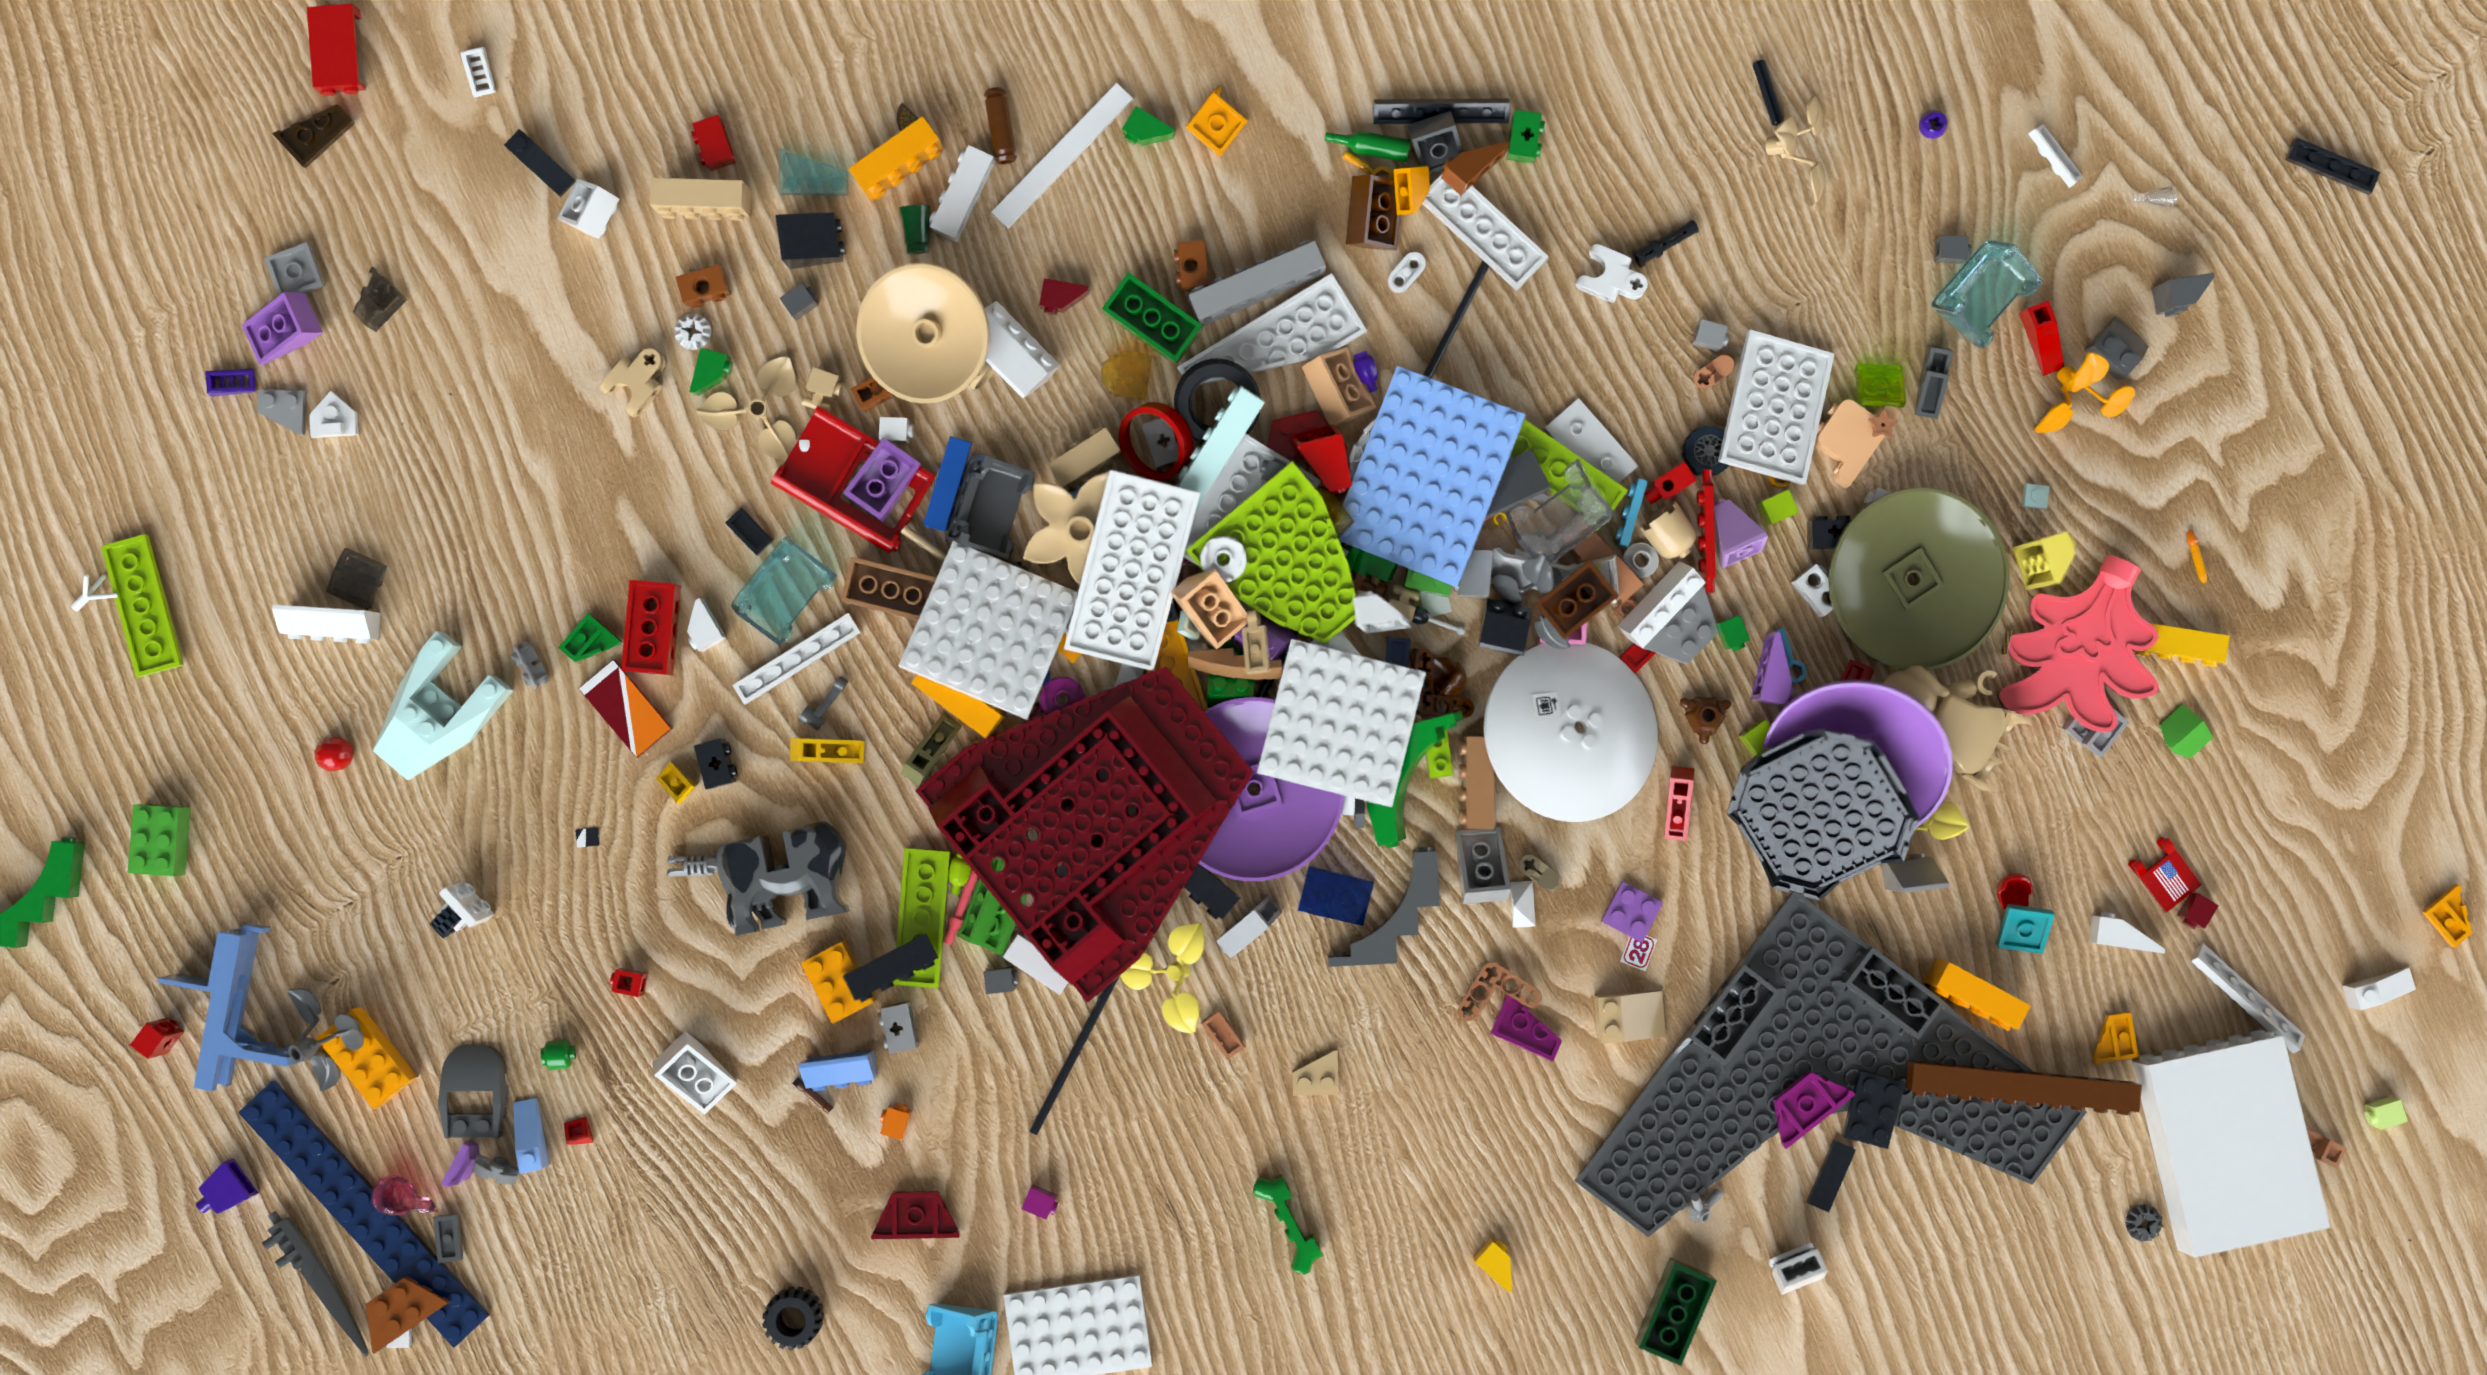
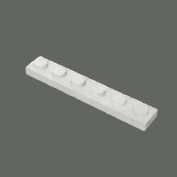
[732,613,862,705]
[2191,943,2305,1054]

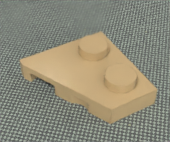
[1292,1049,1339,1096]

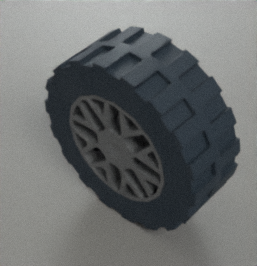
[1681,425,1729,476]

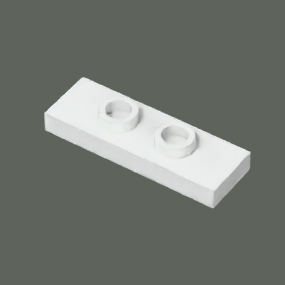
[2029,124,2083,188]

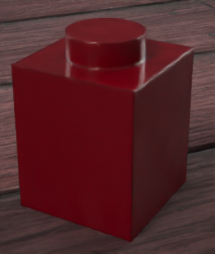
[2177,892,2219,930]

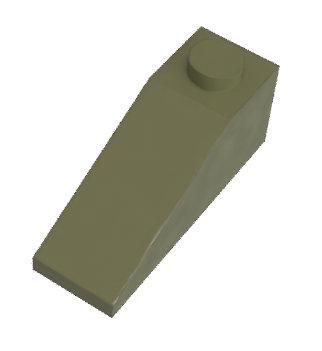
[901,714,962,786]

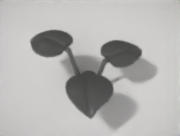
[1491,554,1570,649]
[286,989,364,1091]

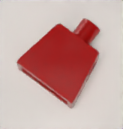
[1644,461,1697,504]

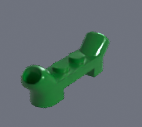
[1253,1175,1323,1275]

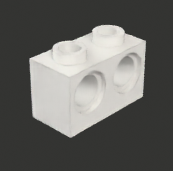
[1790,564,1833,617]

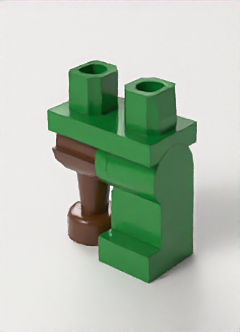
[1342,546,1399,599]

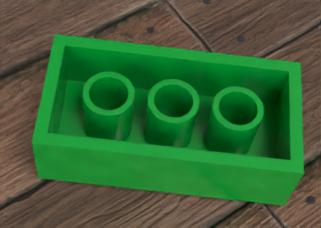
[1102,272,1203,366]

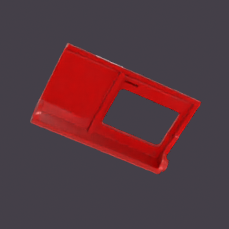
[771,406,936,554]

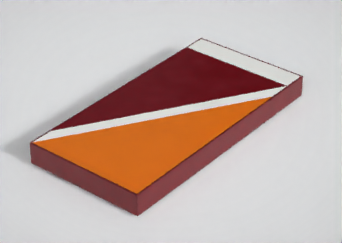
[578,659,673,758]

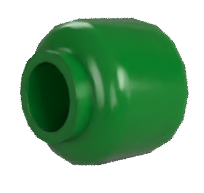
[540,1039,576,1070]

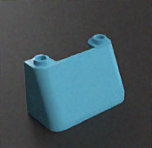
[923,1303,998,1375]

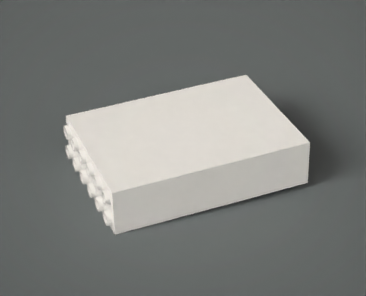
[2132,1029,2331,1258]

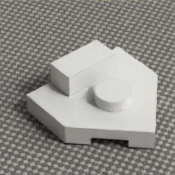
[309,391,359,438]

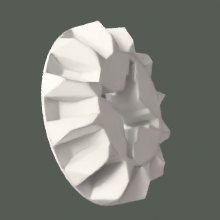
[674,314,711,350]

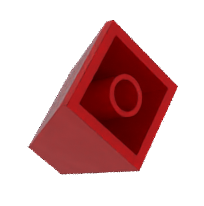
[1289,424,1352,493]

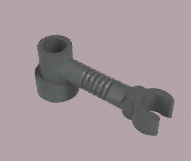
[798,677,848,731]

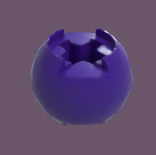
[1918,110,1948,139]

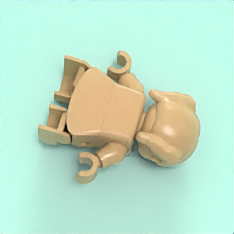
[1882,665,2031,792]

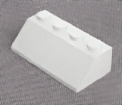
[984,301,1060,398]
[272,605,381,644]

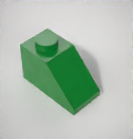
[1122,106,1175,146]
[689,348,733,396]

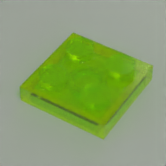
[1855,364,1906,407]

